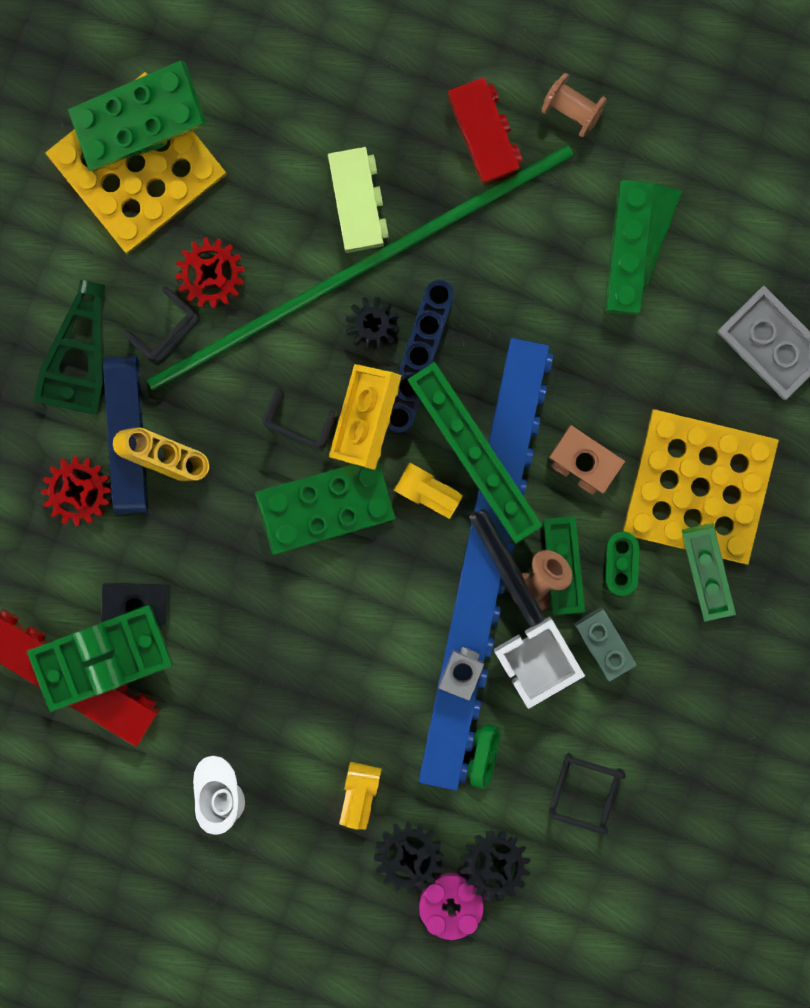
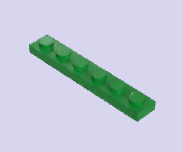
[407,362,543,544]

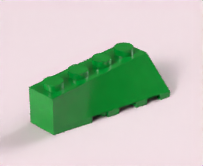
[604,180,682,316]

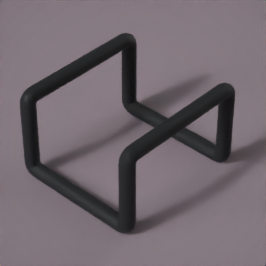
[122,286,199,362]
[262,386,338,449]
[549,753,626,835]

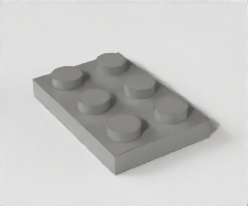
[716,286,810,400]

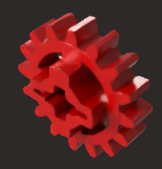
[175,238,246,309]
[41,456,112,526]

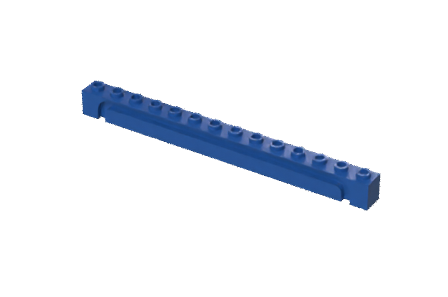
[419,338,553,791]

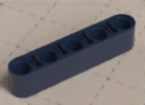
[388,279,454,433]
[103,355,149,515]

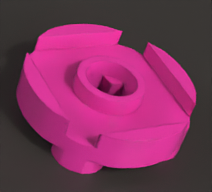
[419,873,483,940]

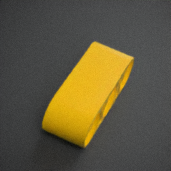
[113,427,209,481]

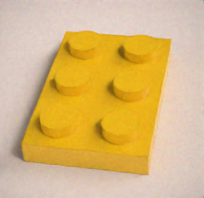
[329,364,402,470]

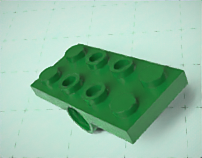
[68,60,207,171]
[254,460,396,555]
[27,604,173,712]

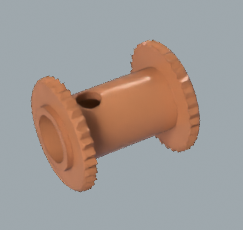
[541,73,607,137]
[511,550,572,611]

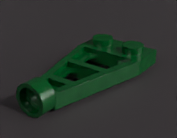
[33,280,106,415]

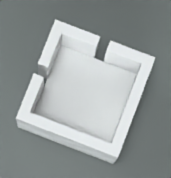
[494,616,585,709]

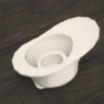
[193,756,245,835]

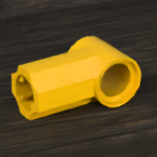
[394,462,463,519]
[339,762,382,830]

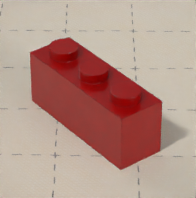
[448,77,523,187]

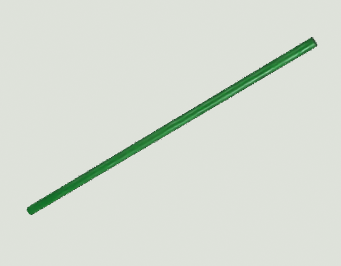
[147,144,574,391]

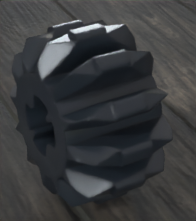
[345,297,400,352]

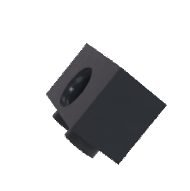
[101,583,171,630]

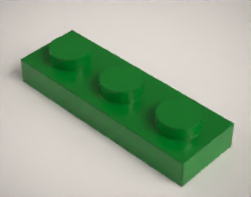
[543,516,585,615]
[682,523,736,622]

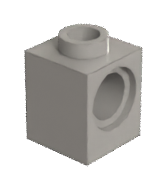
[439,647,484,701]

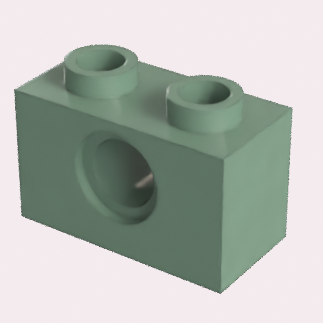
[573,607,637,682]

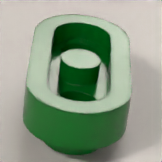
[605,531,639,596]
[467,724,501,790]

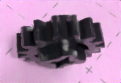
[374,821,444,893]
[460,831,531,901]

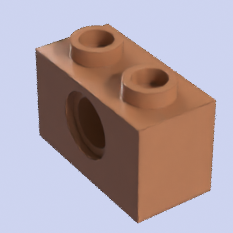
[548,425,625,495]

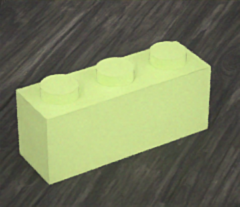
[328,147,389,253]

